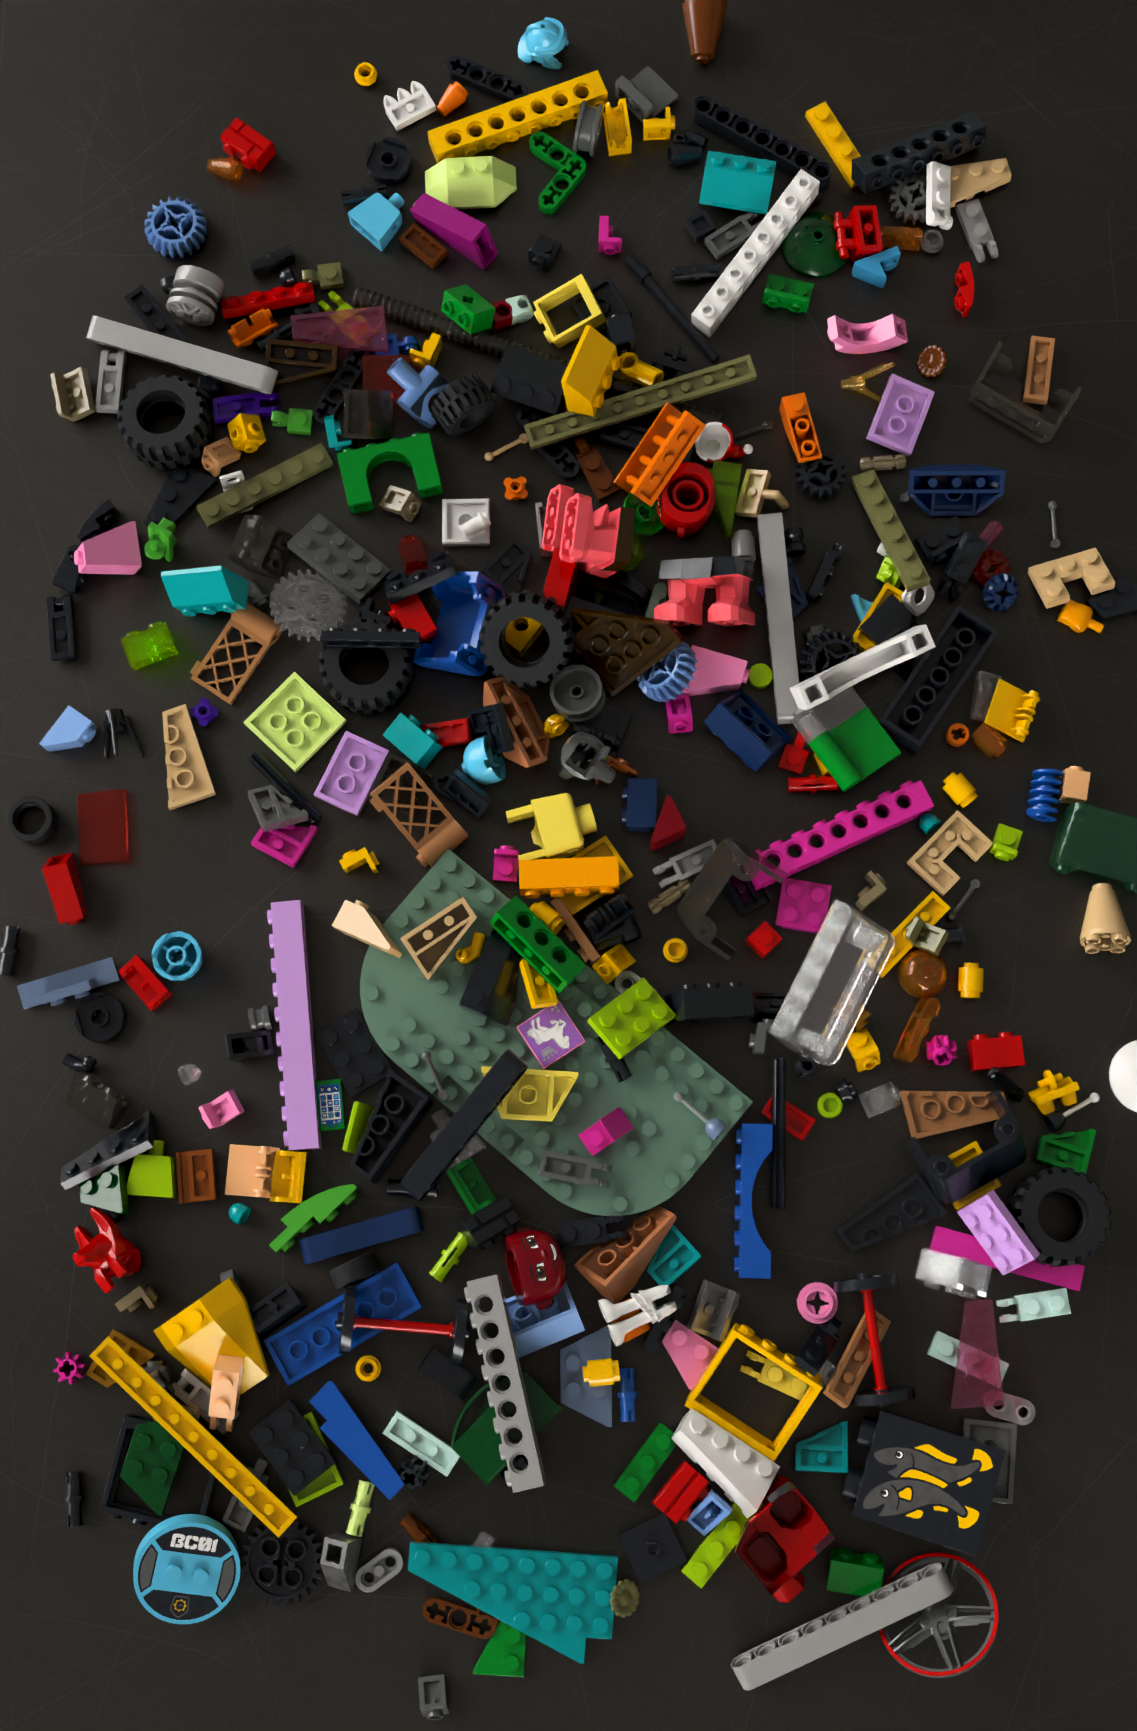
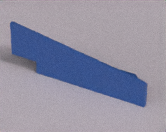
[309,1381,404,1500]

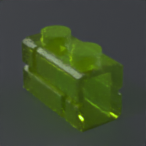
[121,622,179,670]

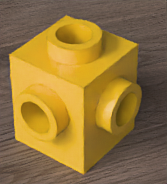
[227,413,266,453]

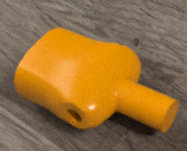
[1057,599,1104,633]

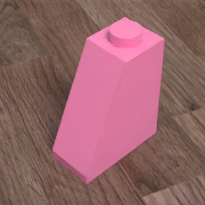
[74,521,142,575]
[678,645,750,696]

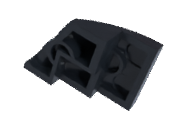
[858,594,918,682]

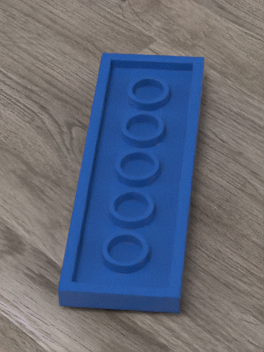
[264,1262,423,1386]

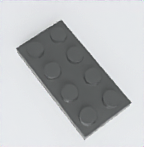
[287,513,391,604]

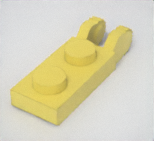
[740,1350,810,1400]

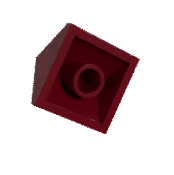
[649,796,687,852]

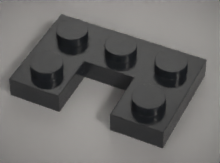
[383,550,456,605]

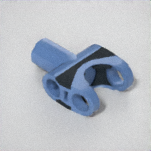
[387,357,449,429]

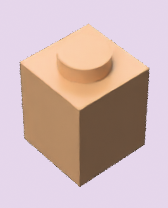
[1057,766,1091,806]

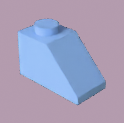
[39,705,97,752]

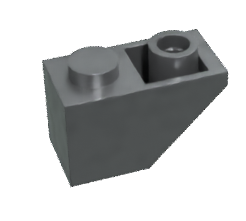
[320,1532,362,1592]

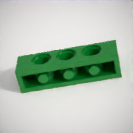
[489,896,586,994]

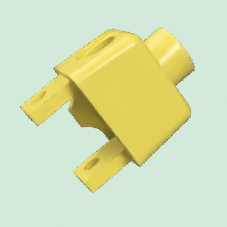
[506,793,597,860]

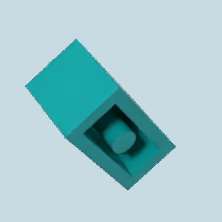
[383,713,443,769]

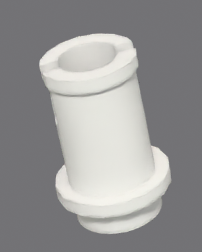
[459,512,491,539]

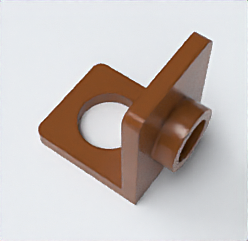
[595,755,638,785]

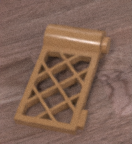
[190,602,284,705]
[369,762,469,868]

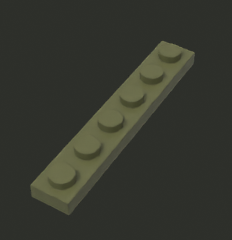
[196,443,333,529]
[851,469,930,592]

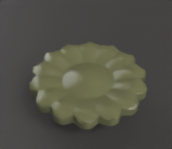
[610,1579,640,1617]

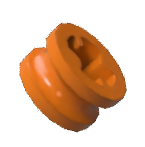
[946,723,969,747]

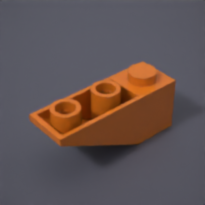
[779,392,822,463]

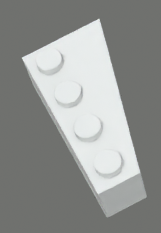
[671,1408,780,1519]

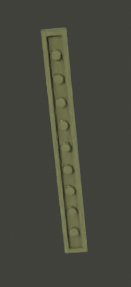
[524,354,757,450]

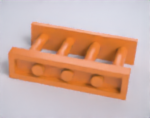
[614,402,706,507]

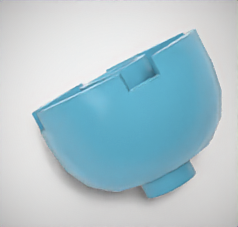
[461,735,506,785]
[152,931,203,981]

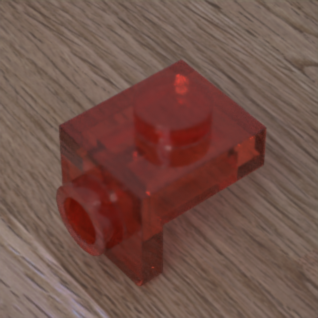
[397,535,428,574]

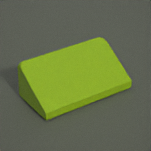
[342,1101,375,1154]

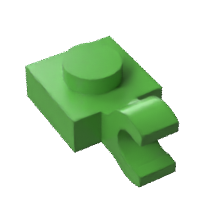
[271,408,313,436]

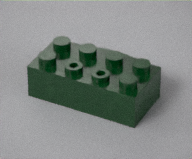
[451,1370,562,1485]

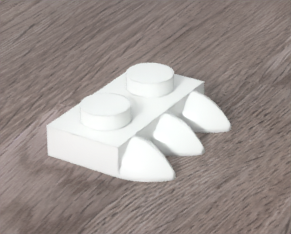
[383,81,436,131]

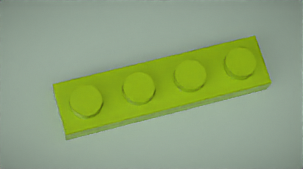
[681,1501,766,1589]

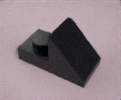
[224,1030,274,1062]

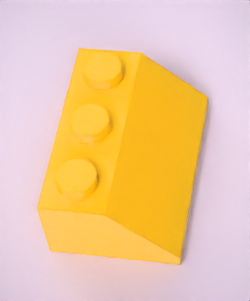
[561,325,620,417]

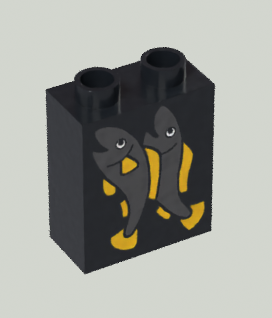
[841,1408,1005,1557]

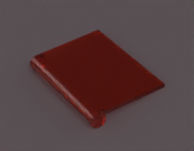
[77,789,129,865]

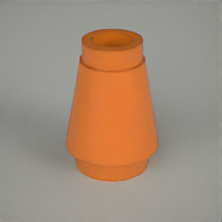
[436,81,468,117]

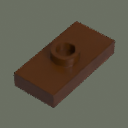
[398,222,449,270]

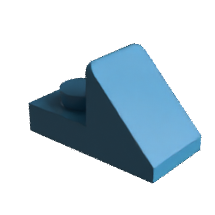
[852,246,901,288]

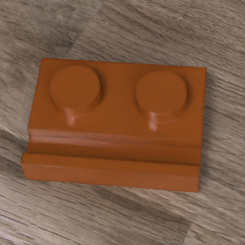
[175,1149,217,1203]

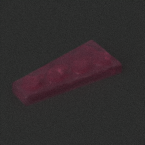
[291,306,389,353]
[950,1299,1004,1409]

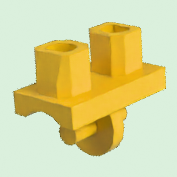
[1027,1070,1080,1115]

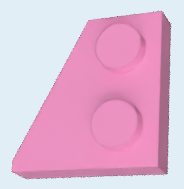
[662,1319,718,1390]

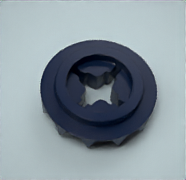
[983,573,1020,612]

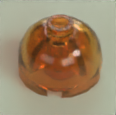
[897,949,948,999]

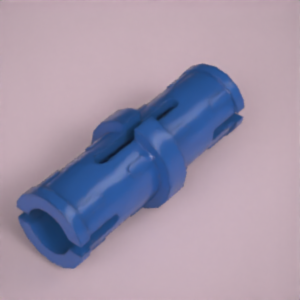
[617,1368,638,1422]

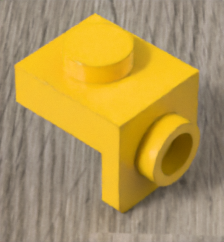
[339,847,379,874]
[844,1028,881,1072]

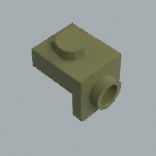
[905,916,949,956]

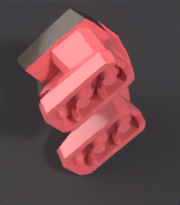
[542,484,635,578]

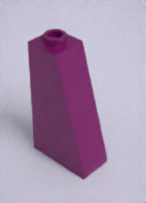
[410,193,499,270]

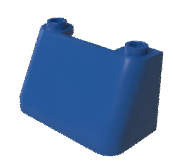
[412,571,506,676]

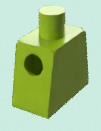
[126,1140,178,1198]

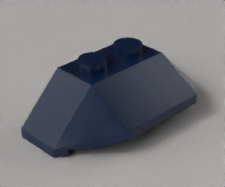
[908,465,1006,516]

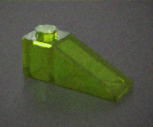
[708,460,742,539]

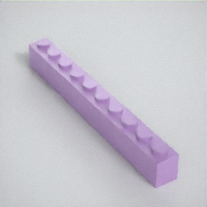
[267,900,322,1151]

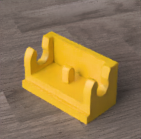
[603,98,632,156]
[269,1150,307,1203]

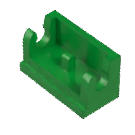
[446,1158,496,1214]

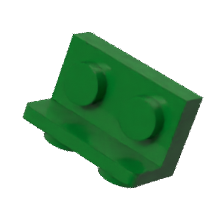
[762,274,814,313]

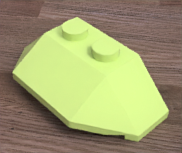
[425,156,517,210]

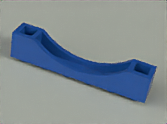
[734,1123,773,1279]

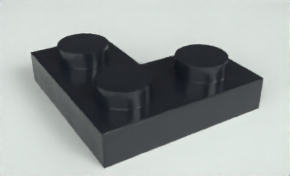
[467,702,515,755]

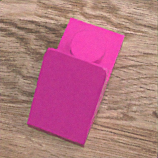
[578,1107,634,1157]

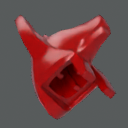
[73,1207,141,1294]

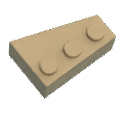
[400,897,477,980]

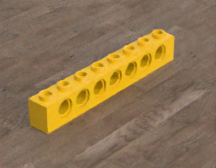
[427,70,608,164]

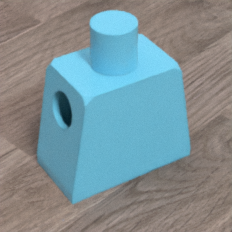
[348,193,405,252]

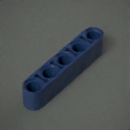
[299,1206,425,1265]

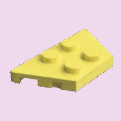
[481,1066,579,1122]

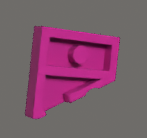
[251,824,318,868]

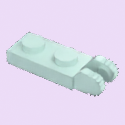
[996,1288,1071,1323]

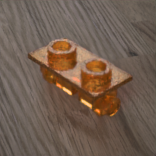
[880,224,923,251]

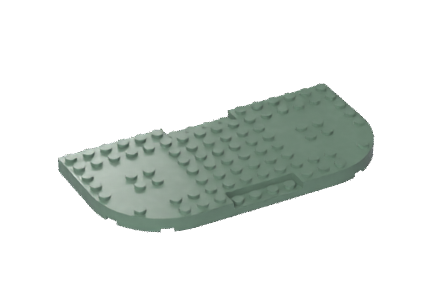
[360,849,753,1216]

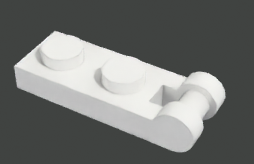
[926,161,953,230]

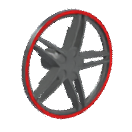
[879,1553,1000,1678]

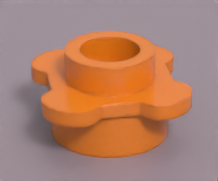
[503,476,528,500]

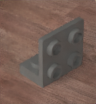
[615,66,678,123]

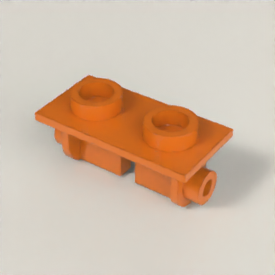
[228,308,279,348]

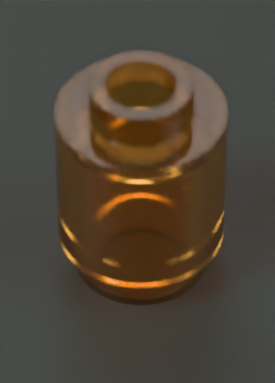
[971,723,1008,758]

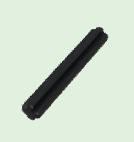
[249,751,322,825]

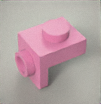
[199,1089,245,1129]

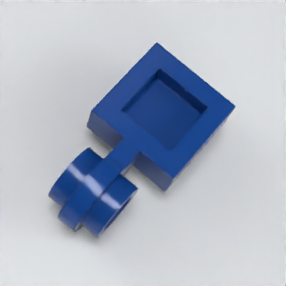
[374,334,420,363]

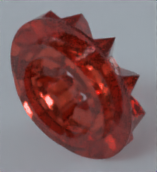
[974,549,1011,586]

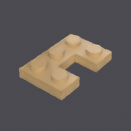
[1028,547,1115,609]
[907,810,994,897]

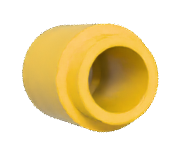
[943,772,978,808]
[529,901,565,935]
[958,963,984,998]
[582,1358,620,1387]

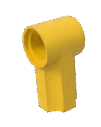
[619,352,664,387]

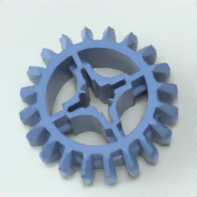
[144,195,207,259]
[637,642,698,703]

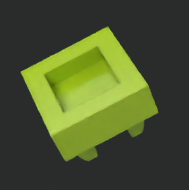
[876,556,902,588]

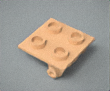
[225,1144,280,1198]

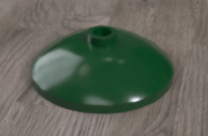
[781,212,850,278]

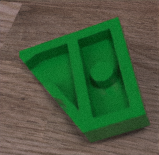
[1034,1129,1096,1174]
[473,1620,526,1677]

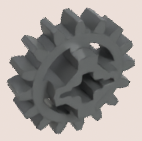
[888,174,926,225]

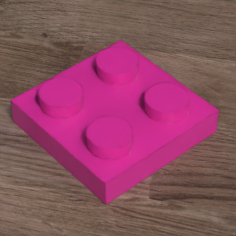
[775,878,832,935]

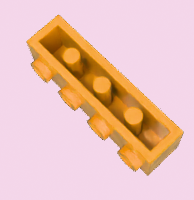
[519,856,619,899]

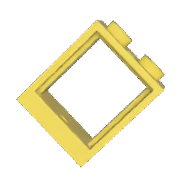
[533,274,607,349]

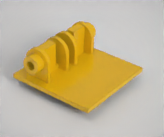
[984,679,1040,743]

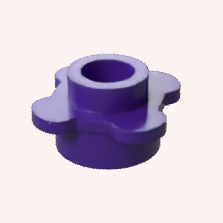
[190,698,219,726]

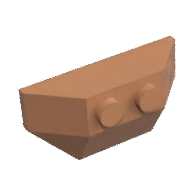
[483,676,550,768]

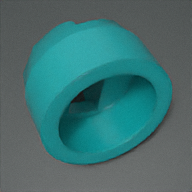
[919,813,941,834]
[229,1203,251,1226]

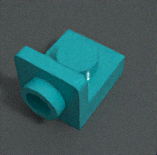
[324,415,353,451]

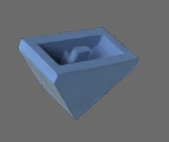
[687,1487,733,1536]

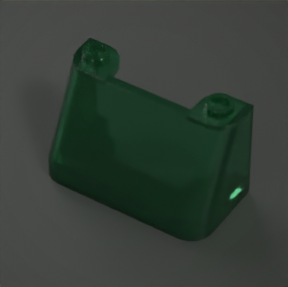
[1049,803,1137,894]

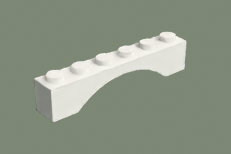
[790,624,936,710]

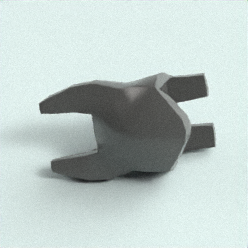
[558,731,615,783]

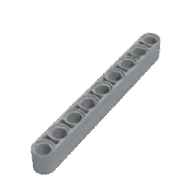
[86,315,278,395]
[757,512,802,725]
[731,1563,954,1690]

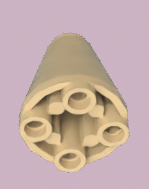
[1080,883,1131,954]

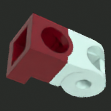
[491,295,534,334]

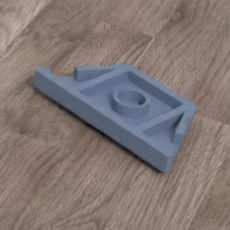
[560,1325,612,1427]

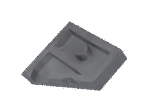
[248,785,308,832]

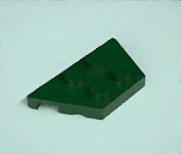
[120,1415,195,1516]

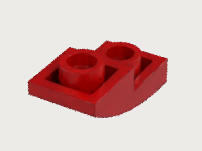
[954,261,974,318]

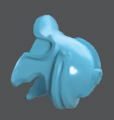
[518,17,569,69]

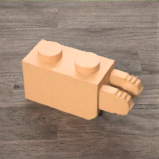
[208,1354,244,1432]

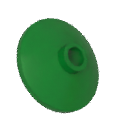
[623,493,663,536]

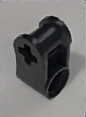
[53,545,87,594]

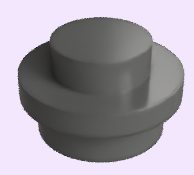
[920,229,944,253]

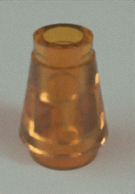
[207,158,243,181]

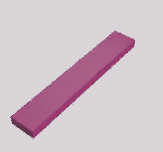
[929,1226,1085,1291]

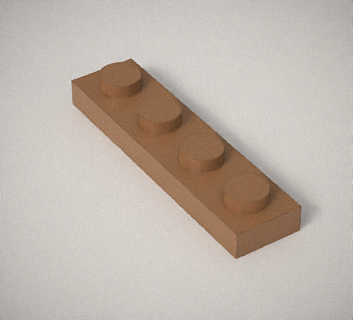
[823,1310,891,1408]

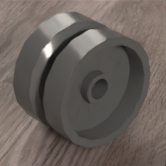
[550,665,607,725]

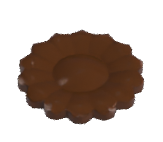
[917,345,947,378]

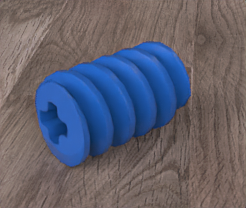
[1026,768,1064,822]

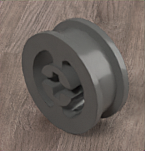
[573,100,604,157]

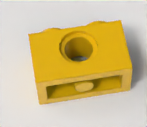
[505,617,545,658]

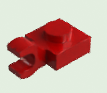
[778,729,809,775]

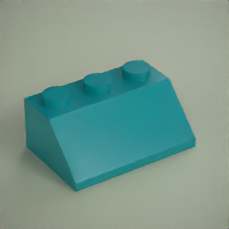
[699,151,776,215]
[161,566,249,616]

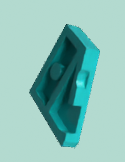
[647,1225,702,1287]
[795,1421,848,1473]

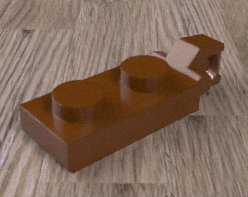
[574,437,620,502]

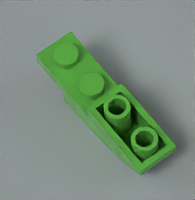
[269,1184,359,1252]

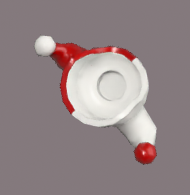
[695,422,753,464]

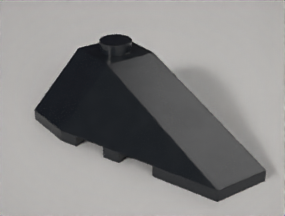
[459,924,522,1027]

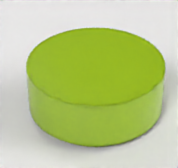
[748,663,773,689]
[817,1093,843,1118]

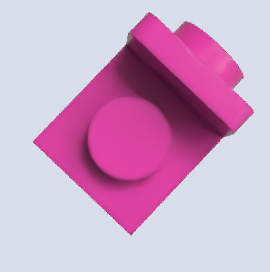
[598,216,622,255]
[665,694,693,734]
[493,845,519,883]

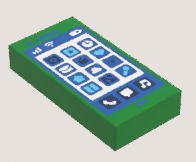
[316,1079,346,1132]

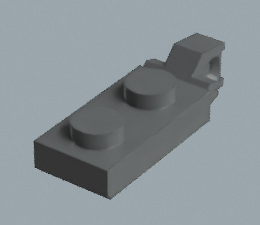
[221,1456,270,1533]

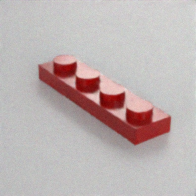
[221,282,316,319]

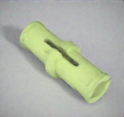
[346,1480,375,1537]

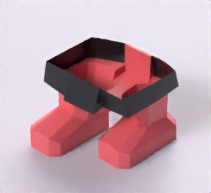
[654,556,755,627]

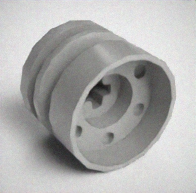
[166,265,224,326]

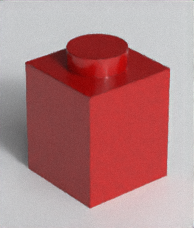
[745,921,783,959]

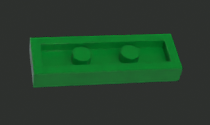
[614,1422,677,1503]

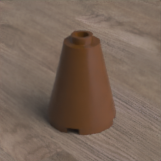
[682,0,727,64]

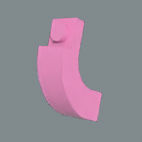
[827,314,908,354]

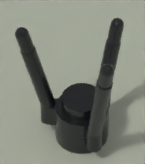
[103,708,143,758]

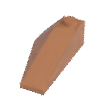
[574,1205,677,1304]

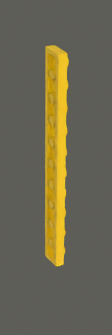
[90,1336,297,1537]

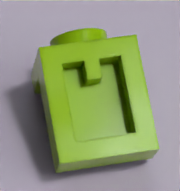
[989,823,1023,861]

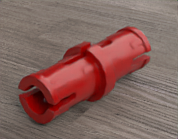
[788,774,838,794]

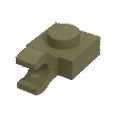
[302,262,344,290]

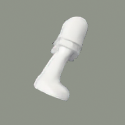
[598,1285,677,1347]

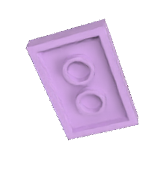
[866,374,935,457]
[313,731,390,817]
[957,1190,1040,1275]

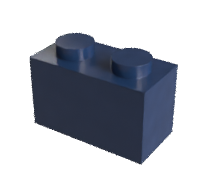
[622,778,657,832]

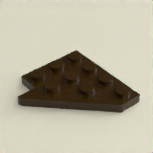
[570,607,685,697]

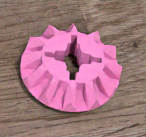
[796,1282,838,1324]

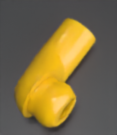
[456,932,486,964]

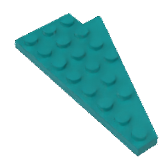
[408,1541,618,1664]

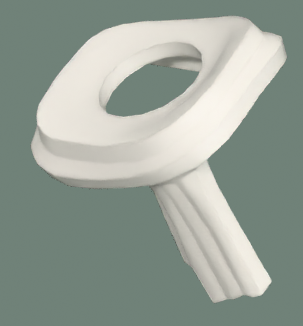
[901,584,935,616]

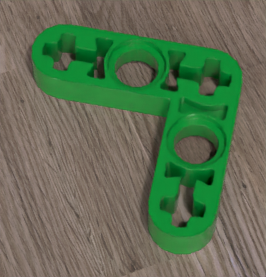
[529,131,586,214]

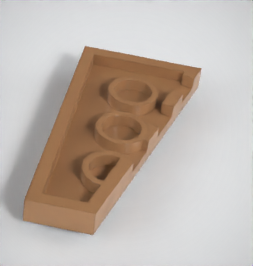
[899,1091,1007,1139]

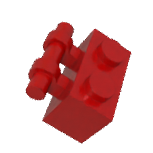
[833,205,883,262]

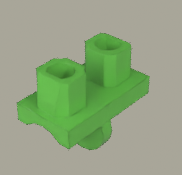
[144,518,177,562]

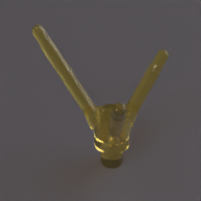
[841,362,895,402]

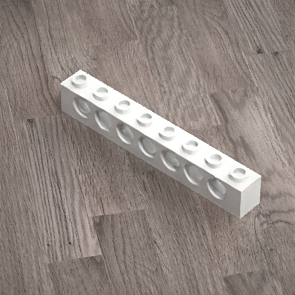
[691,169,820,338]

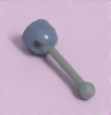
[674,1092,727,1141]

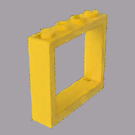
[685,1322,823,1462]

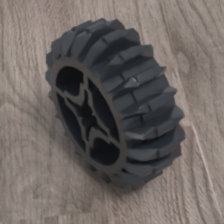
[799,629,862,694]

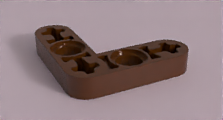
[422,1596,498,1639]

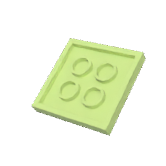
[243,672,347,773]

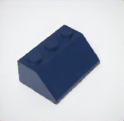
[704,689,792,772]

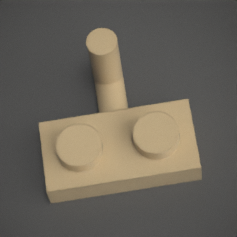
[735,469,789,518]

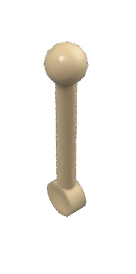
[484,433,528,461]

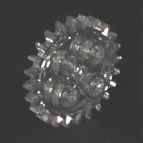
[269,569,348,642]

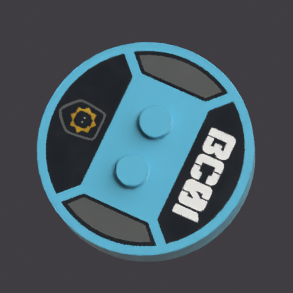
[133,1514,241,1624]

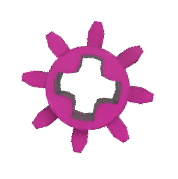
[926,1035,957,1066]
[53,1351,87,1384]

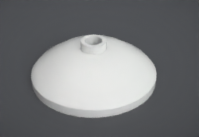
[1109,1040,1137,1112]

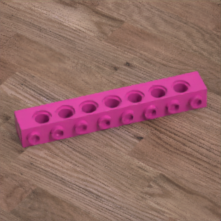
[743,780,934,891]

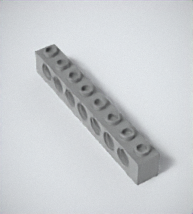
[464,1274,547,1493]

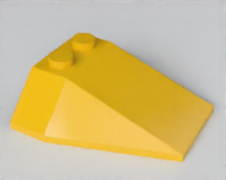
[153,1277,270,1395]

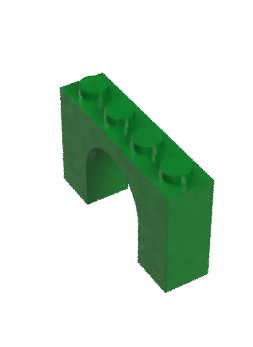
[337,432,443,514]

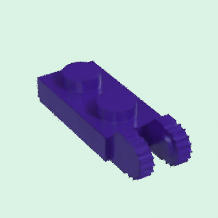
[212,392,280,424]

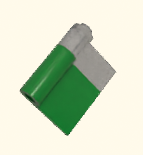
[791,686,901,792]

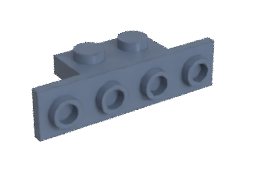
[17,957,120,1009]

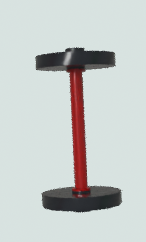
[833,1271,916,1408]
[336,1288,469,1364]

